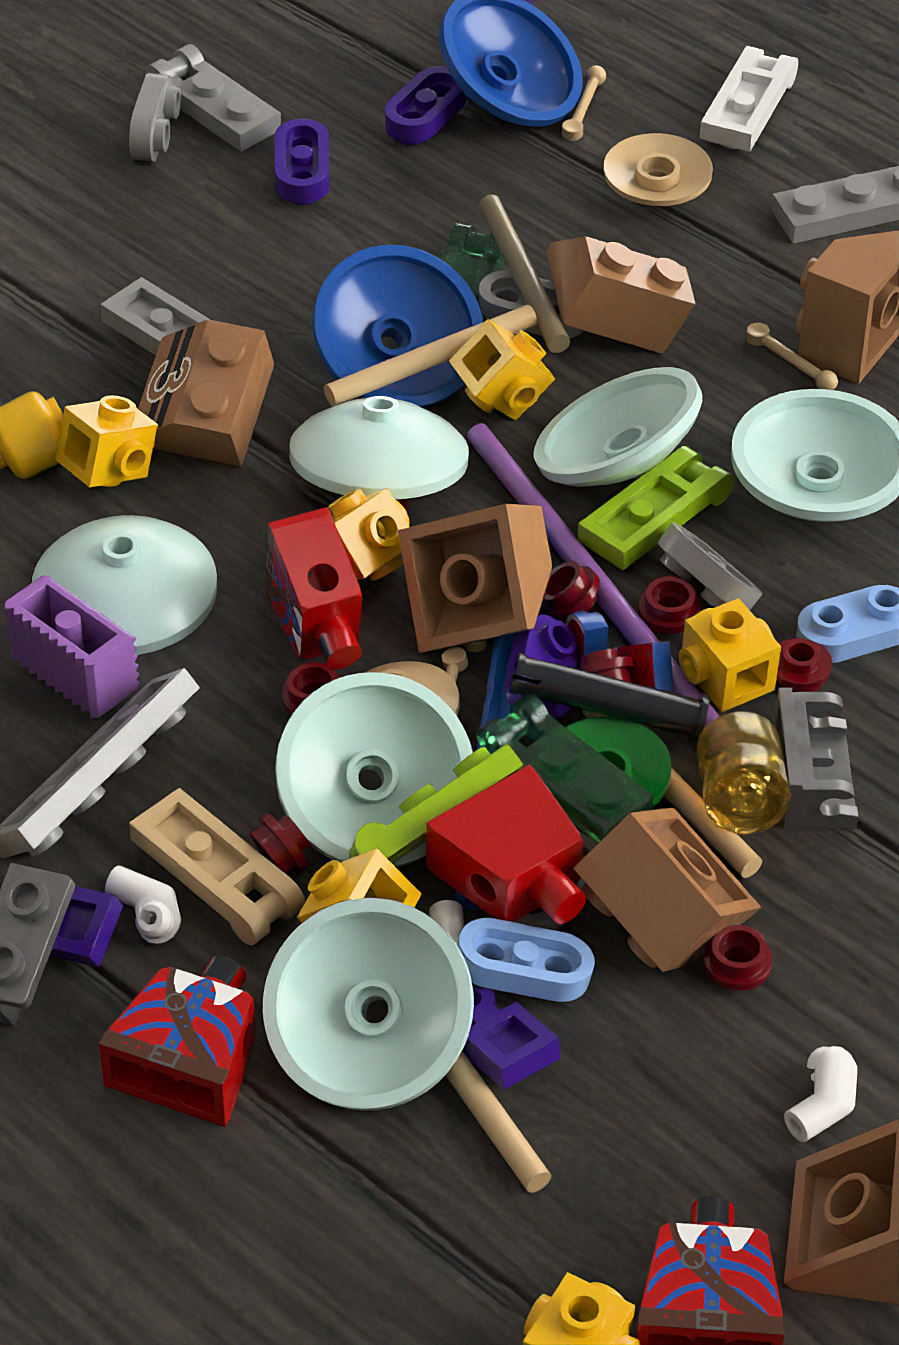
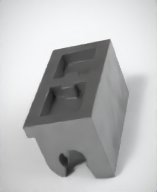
[774,688,858,829]

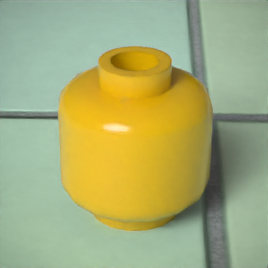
[0,391,63,480]

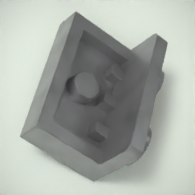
[0,863,75,1026]

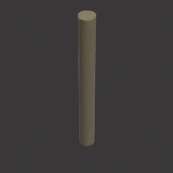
[479,195,570,353]

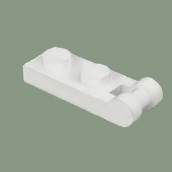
[700,46,798,152]

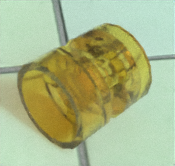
[697,712,791,834]

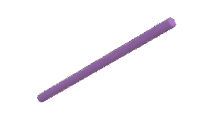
[467,423,752,773]

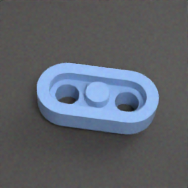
[796,585,899,663]
[457,918,595,1002]

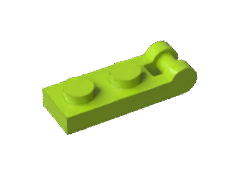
[578,446,735,570]
[349,743,523,864]

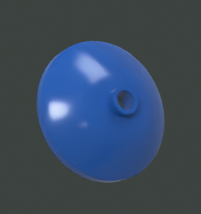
[439,0,583,127]
[312,245,483,409]

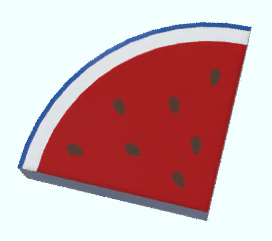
[565,611,608,667]
[613,642,674,693]

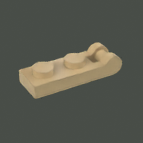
[129,788,306,946]

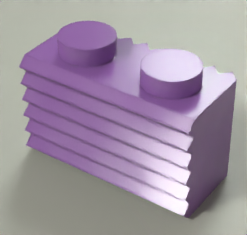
[5,575,140,718]

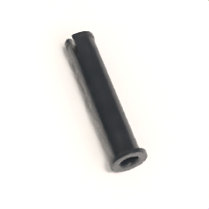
[509,653,709,744]

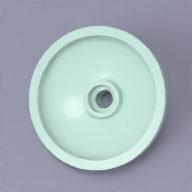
[534,367,702,487]
[731,389,899,522]
[289,396,469,500]
[32,515,217,655]
[275,672,472,867]
[263,898,474,1111]

